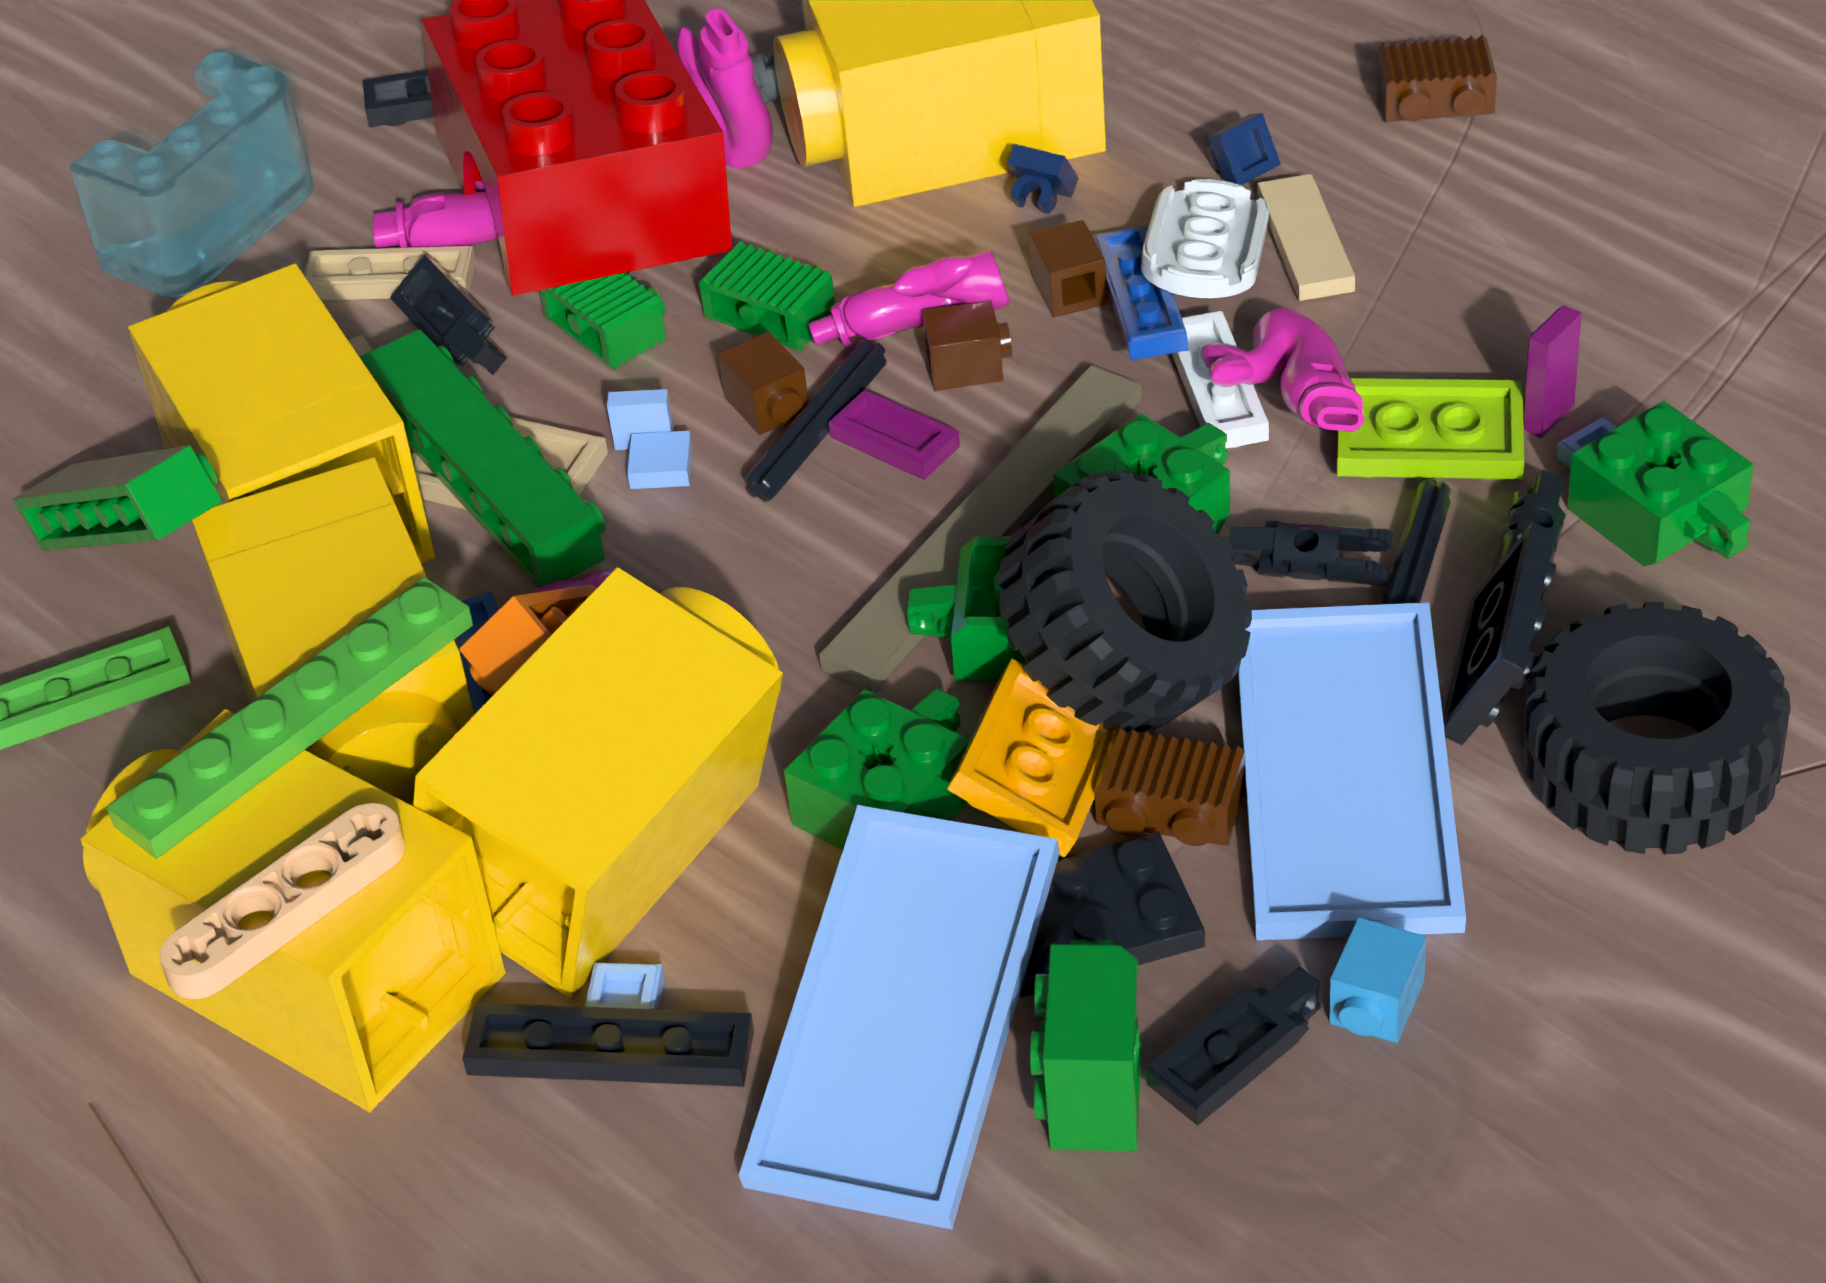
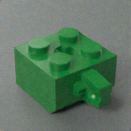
[1567,400,1754,566]
[1053,413,1230,533]
[907,536,1027,681]
[784,688,970,850]
[1030,939,1142,1151]

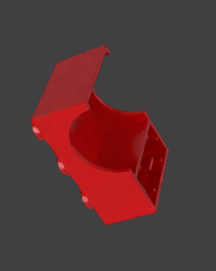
[421,0,732,296]

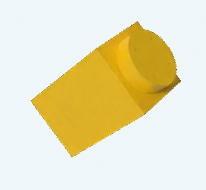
[773,0,1106,207]
[127,263,436,563]
[192,457,474,806]
[413,567,783,999]
[80,709,506,1113]

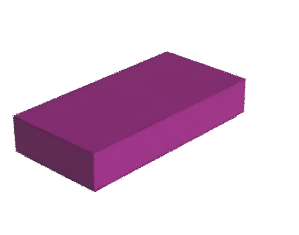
[1523,305,1582,438]
[829,389,960,480]

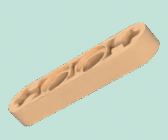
[160,803,405,999]

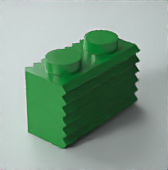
[699,240,835,352]
[540,273,666,370]

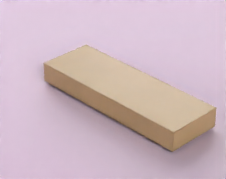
[1257,174,1355,301]
[304,246,476,301]

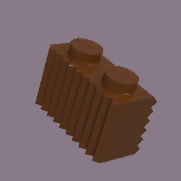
[1378,35,1497,122]
[1095,727,1245,846]

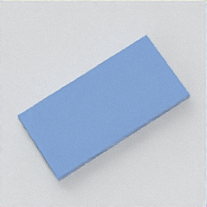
[1238,602,1466,941]
[738,805,1060,1230]

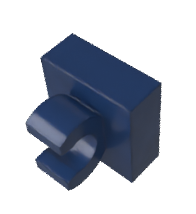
[1206,113,1281,185]
[1007,144,1079,214]

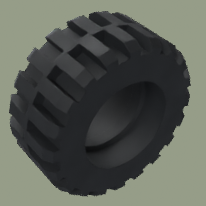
[998,471,1252,733]
[1522,602,1791,855]

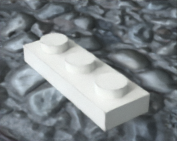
[1172,311,1269,448]

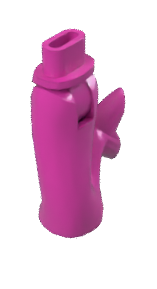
[677,8,773,168]
[373,181,499,248]
[809,248,1010,347]
[1201,308,1364,431]

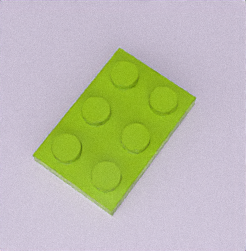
[1337,378,1524,480]

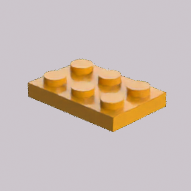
[947,659,1114,858]

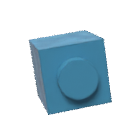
[1330,917,1426,1044]

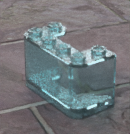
[70,49,314,298]

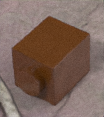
[1029,220,1107,318]
[922,300,1012,391]
[718,331,809,435]

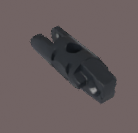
[1489,470,1566,601]
[1229,521,1393,586]

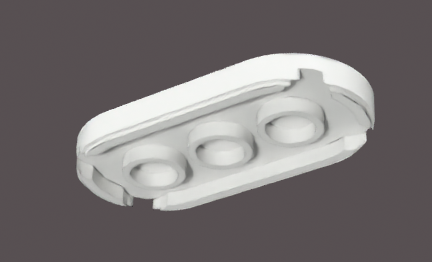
[1141,179,1269,298]

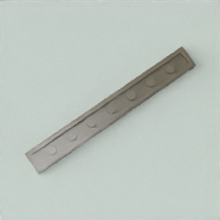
[819,365,1142,693]

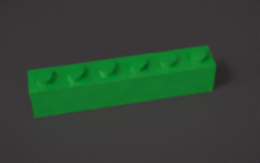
[359,329,606,588]
[12,445,223,551]

